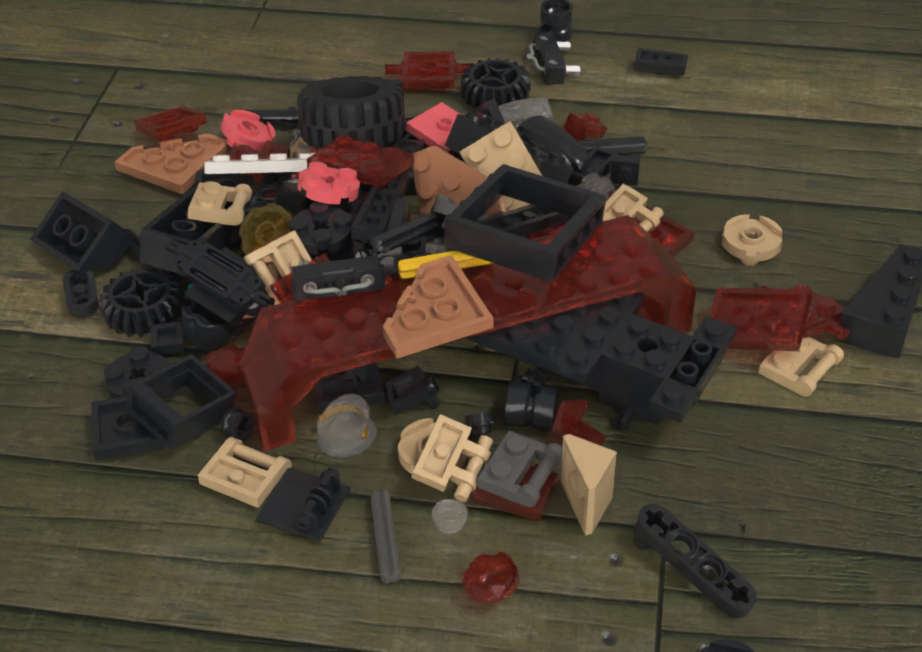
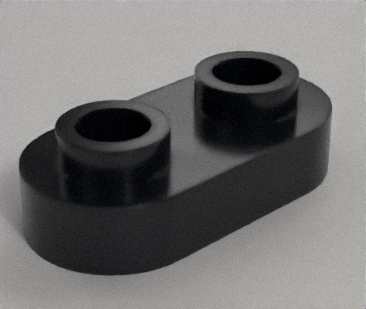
[63,269,99,318]

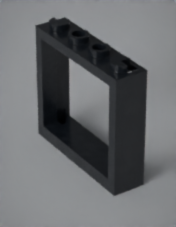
[442,164,607,283]

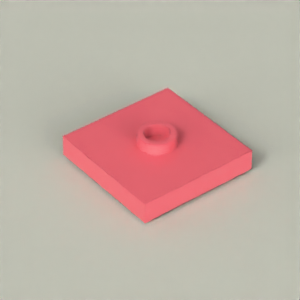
[405,102,461,155]

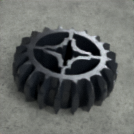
[461,58,531,113]
[99,266,185,338]

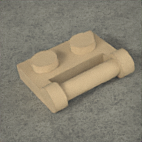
[188,181,252,226]
[244,230,314,314]
[758,329,844,397]
[198,437,292,508]

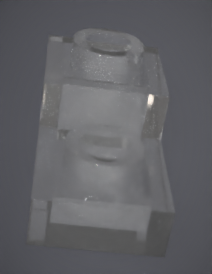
[498,98,555,128]

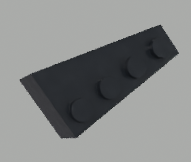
[836,244,922,358]

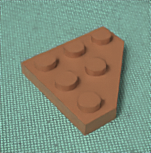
[115,133,232,194]
[410,145,506,217]
[383,255,493,359]

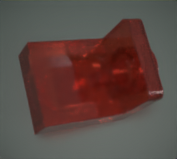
[563,112,608,141]
[551,399,606,446]

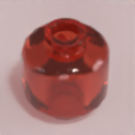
[206,343,253,389]

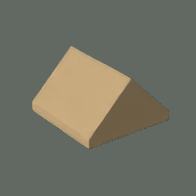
[561,434,617,535]

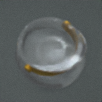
[317,394,377,458]

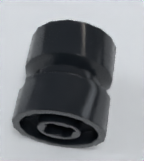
[540,0,573,42]
[505,381,558,430]

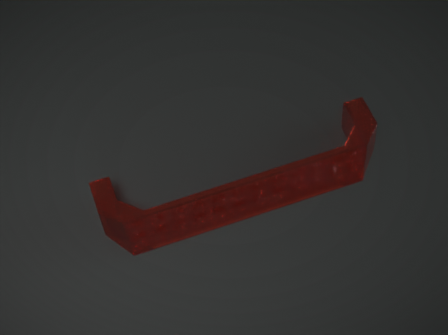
[240,215,697,451]

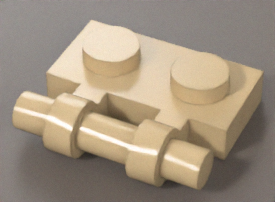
[597,183,664,252]
[411,414,493,502]

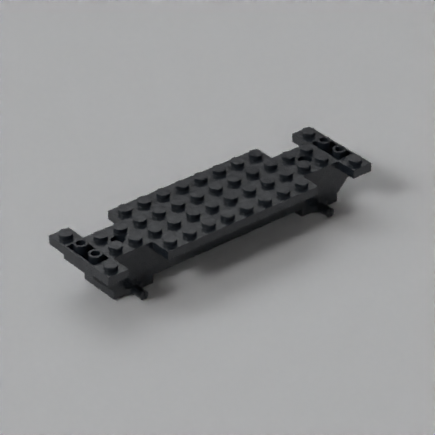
[309,189,737,430]

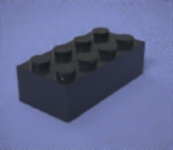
[444,113,573,183]
[140,184,251,278]

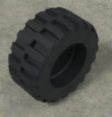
[297,76,405,152]

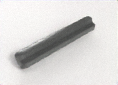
[370,489,401,584]

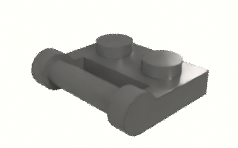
[477,431,562,507]

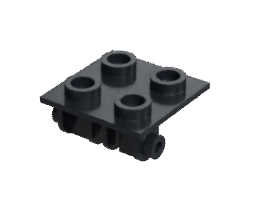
[256,468,351,542]

